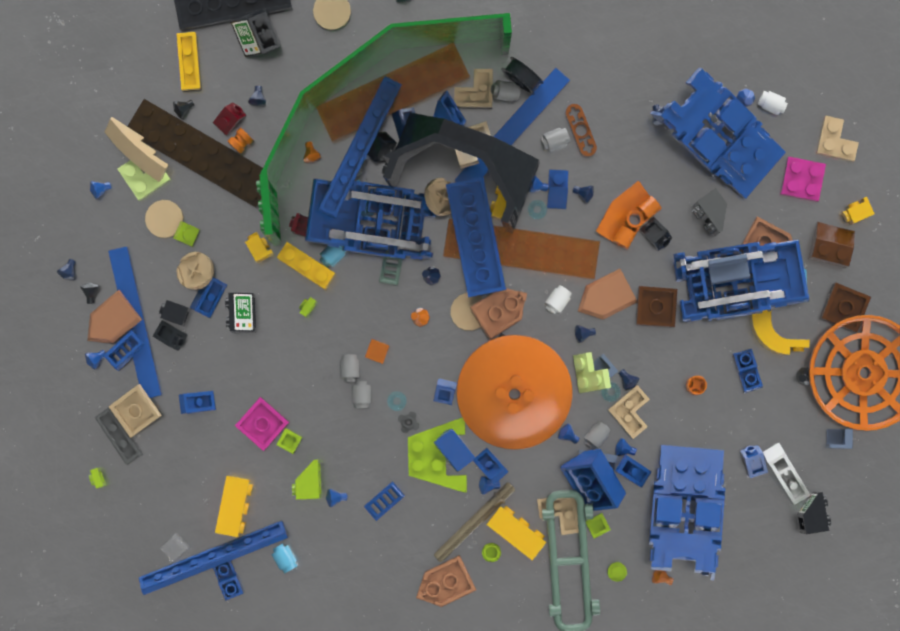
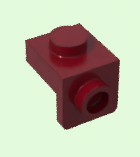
[212,103,246,135]
[289,213,308,237]

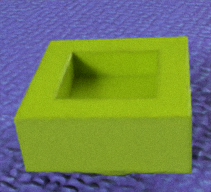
[173,221,200,247]
[299,297,318,318]
[276,428,303,454]
[89,468,106,489]
[586,513,611,539]

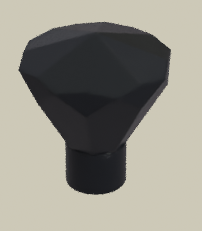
[173,100,194,118]
[80,282,99,304]
[796,367,815,385]

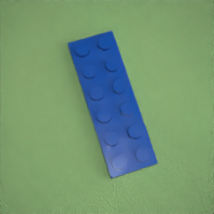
[446,177,506,298]

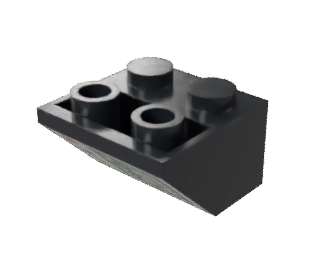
[230,7,280,57]
[225,293,256,334]
[797,491,831,535]

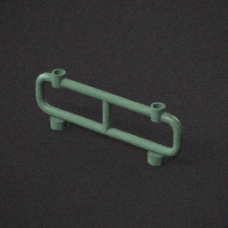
[542,490,600,631]

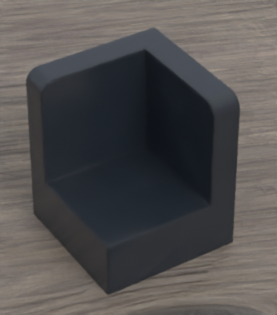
[367,132,397,162]

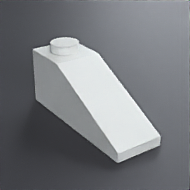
[763,443,811,505]

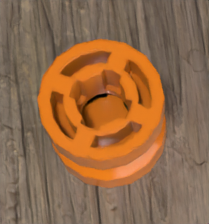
[227,128,254,154]
[686,376,707,395]

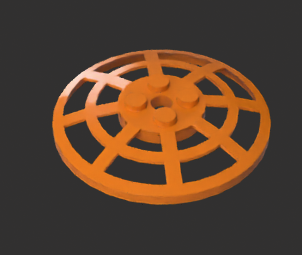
[809,315,900,431]

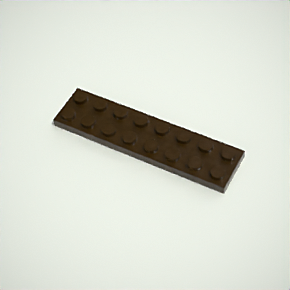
[127,99,263,208]

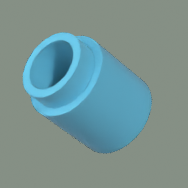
[319,246,346,267]
[271,543,297,574]

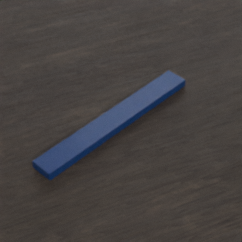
[454,68,570,182]
[318,76,402,219]
[108,246,162,398]
[139,521,288,595]

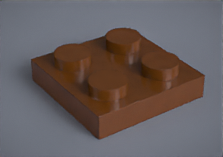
[821,283,871,333]
[636,286,678,327]

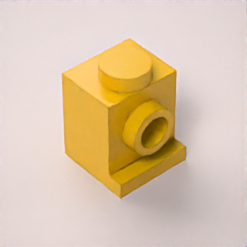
[842,197,875,225]
[245,232,274,263]

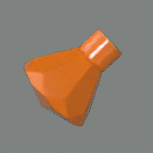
[303,141,321,163]
[411,308,430,327]
[652,570,674,585]

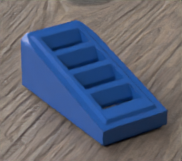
[103,330,145,371]
[364,481,405,521]

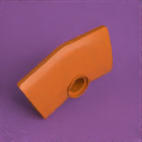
[596,181,662,249]

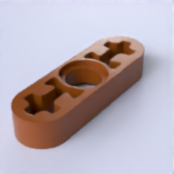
[565,104,597,157]

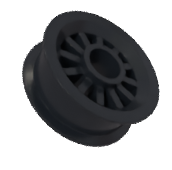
[501,57,544,95]

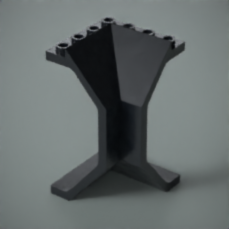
[382,112,540,234]

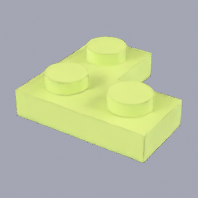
[118,160,171,201]
[573,352,611,393]

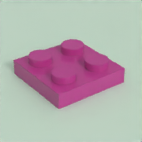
[780,157,826,202]
[235,397,289,451]

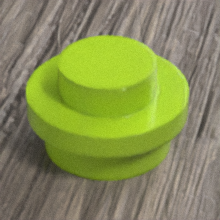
[482,543,501,562]
[608,562,627,582]

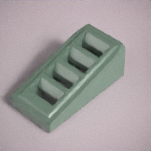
[379,245,403,286]

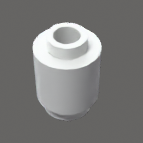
[758,91,788,115]
[545,285,572,315]

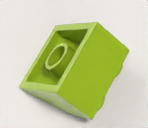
[292,459,322,500]

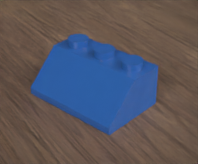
[560,449,626,511]

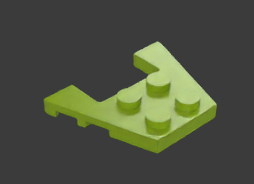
[408,417,467,493]

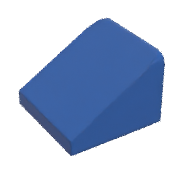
[433,379,457,405]

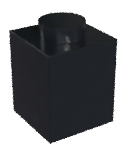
[159,300,191,327]

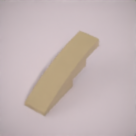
[104,117,169,182]

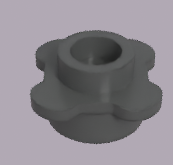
[398,412,419,433]

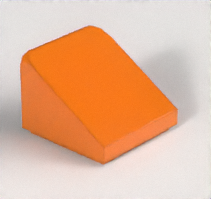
[365,339,390,364]

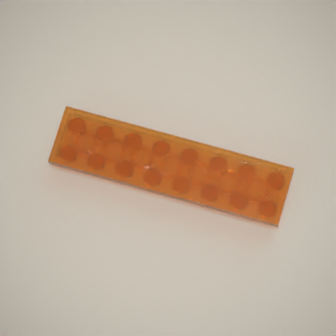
[316,43,470,142]
[443,219,600,280]

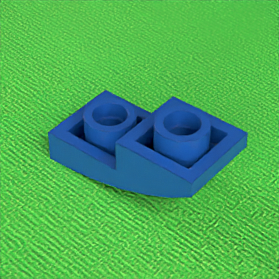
[733,349,763,393]
[213,561,243,601]

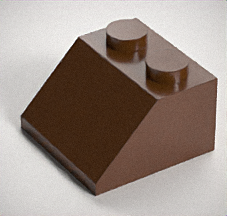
[808,222,855,268]

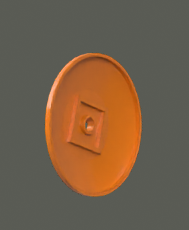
[457,335,572,449]

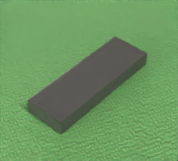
[94,408,143,465]

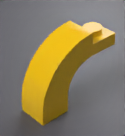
[750,307,810,356]

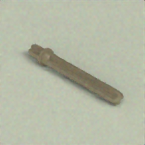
[434,483,515,562]

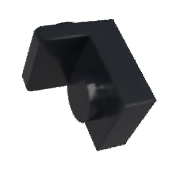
[640,216,672,251]
[152,320,187,351]

